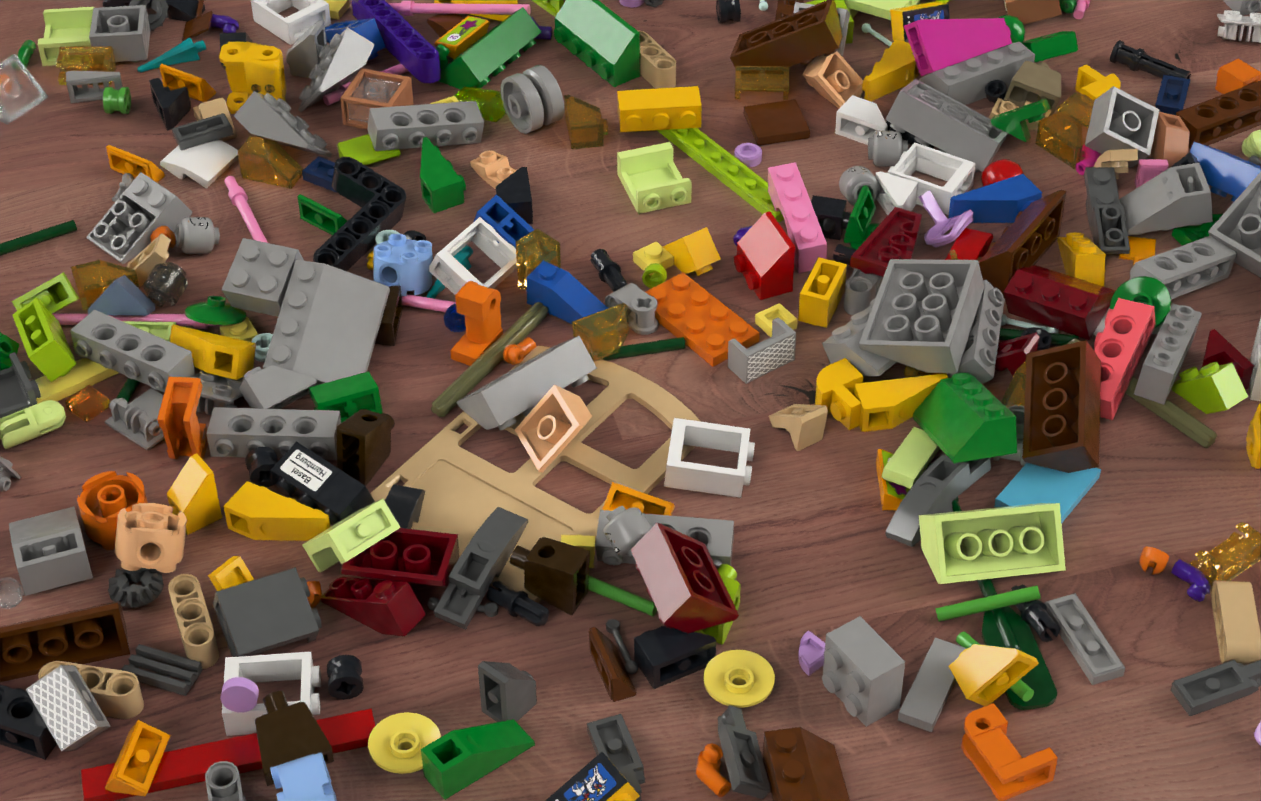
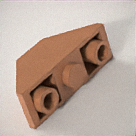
[1151,112,1190,168]

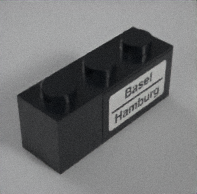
[271,441,375,526]

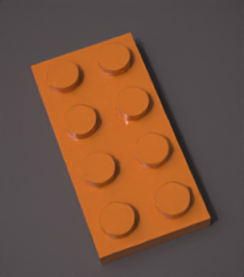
[646,272,760,367]

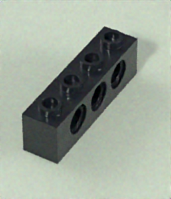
[0,684,57,760]

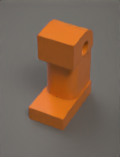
[450,281,503,366]
[157,377,208,460]
[961,703,1058,801]

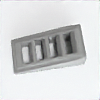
[66,71,123,103]

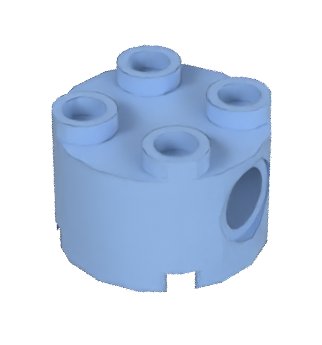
[373,234,433,296]
[270,752,337,801]

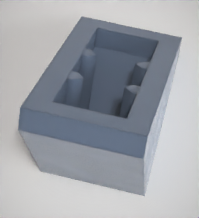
[88,275,155,316]

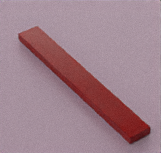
[81,708,375,801]

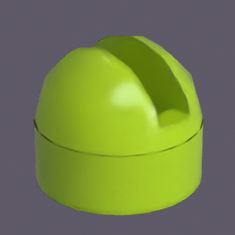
[642,263,667,289]

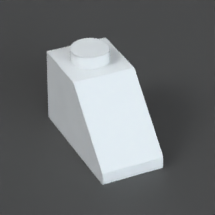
[835,95,888,145]

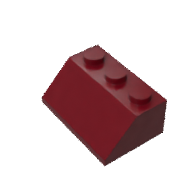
[1003,265,1116,340]
[631,523,739,633]
[341,528,459,587]

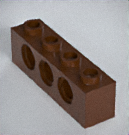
[1176,80,1261,149]

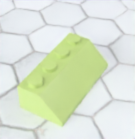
[919,503,1066,584]

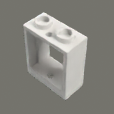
[251,0,331,45]
[888,143,976,215]
[429,217,523,295]
[664,418,755,498]
[222,652,321,736]

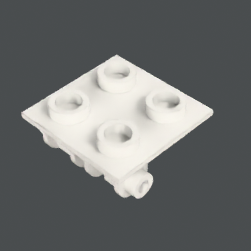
[1217,10,1261,43]

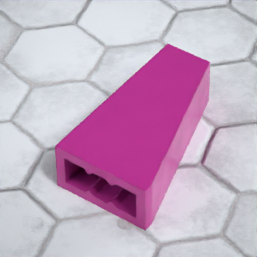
[904,18,1012,76]

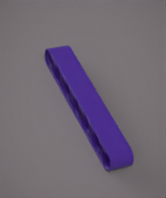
[351,0,441,83]

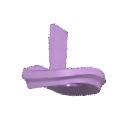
[919,191,973,247]

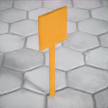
[1119,236,1156,265]

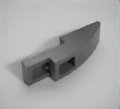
[1084,167,1130,254]
[885,455,991,547]
[434,507,528,630]

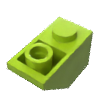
[1172,362,1248,414]

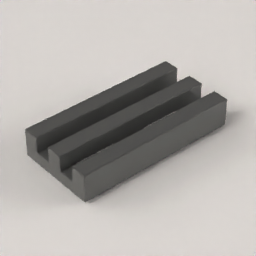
[172,113,234,150]
[121,644,203,696]

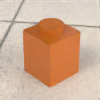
[1215,58,1261,94]

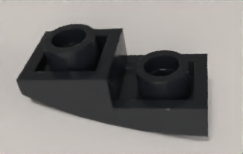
[385,484,425,529]

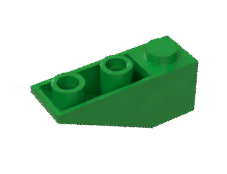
[420,137,466,213]
[421,719,535,800]

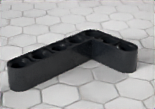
[313,157,406,271]

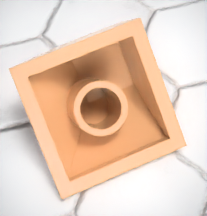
[802,51,863,109]
[515,385,592,473]

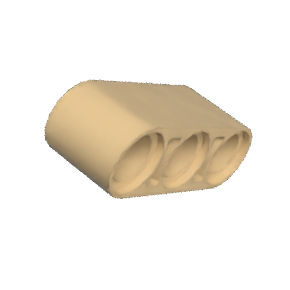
[637,30,676,89]
[168,574,219,669]
[1211,580,1261,666]
[38,661,144,719]

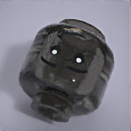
[143,262,188,307]

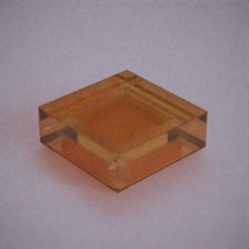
[65,385,110,423]

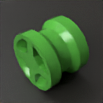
[103,87,131,114]

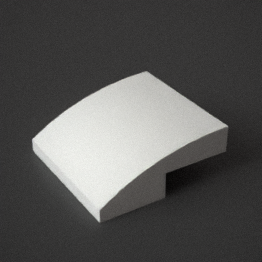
[160,139,240,189]

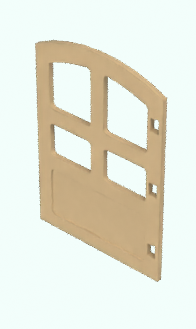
[370,346,701,603]

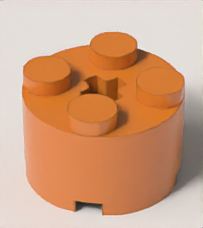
[77,471,148,550]

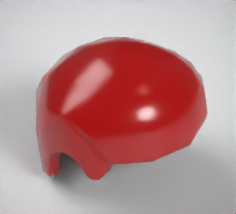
[981,159,1024,187]

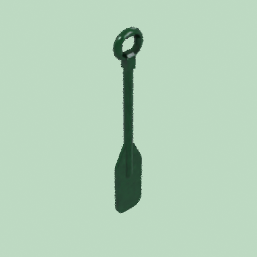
[923,462,1057,710]

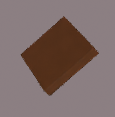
[743,99,810,146]

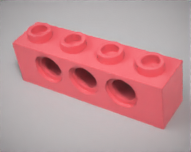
[1094,298,1156,420]

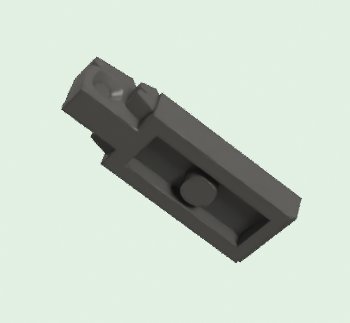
[1171,660,1261,716]
[717,705,771,799]
[587,714,645,801]

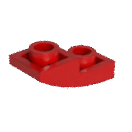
[945,228,994,260]

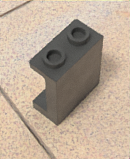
[0,352,41,418]
[213,567,322,657]

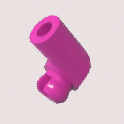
[1075,144,1101,175]

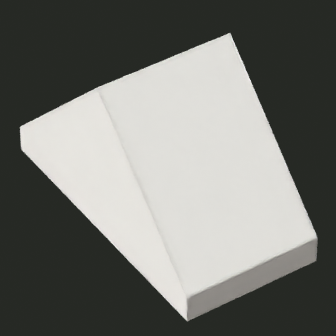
[875,171,918,216]

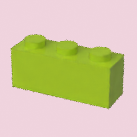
[12,297,76,382]

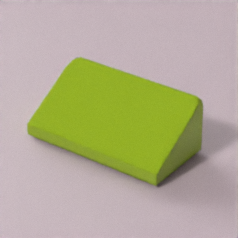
[337,134,401,166]

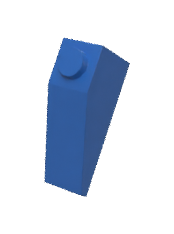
[325,18,386,60]
[948,174,1042,223]
[473,195,560,270]
[526,260,618,338]

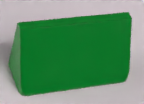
[1022,31,1078,62]
[844,185,876,243]
[297,194,347,235]

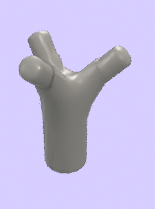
[112,173,134,202]

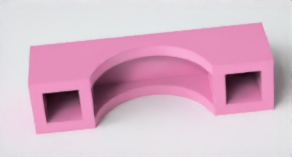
[768,162,827,273]

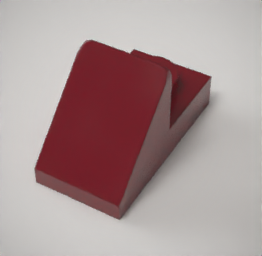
[1202,329,1254,390]
[995,332,1040,385]

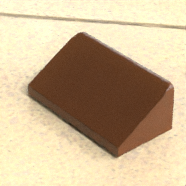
[589,627,637,702]

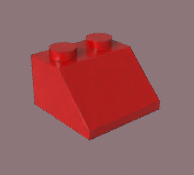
[734,211,795,300]

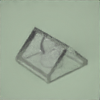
[0,54,49,125]

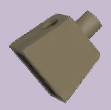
[1003,61,1061,119]

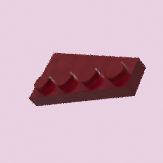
[849,207,922,277]

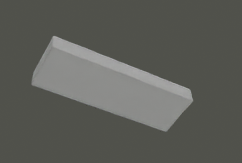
[1044,593,1125,685]
[898,638,967,732]

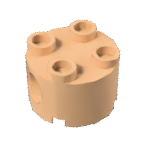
[115,503,187,573]

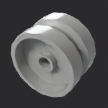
[501,65,564,134]

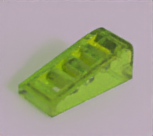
[454,86,506,122]

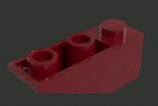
[321,577,426,637]

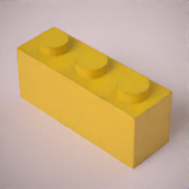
[617,86,702,132]

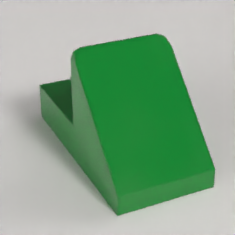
[990,98,1050,142]

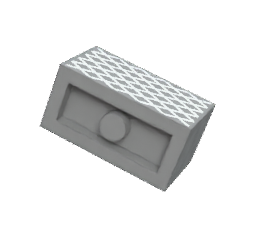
[728,317,796,384]
[26,665,111,751]

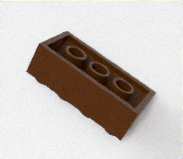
[730,0,843,84]
[977,190,1067,298]
[1022,340,1101,473]
[0,601,130,682]
[763,727,850,801]

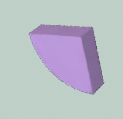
[798,630,825,676]

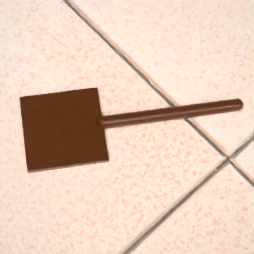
[182,0,213,41]

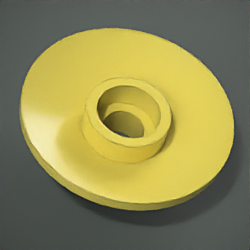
[704,650,775,708]
[368,712,441,774]

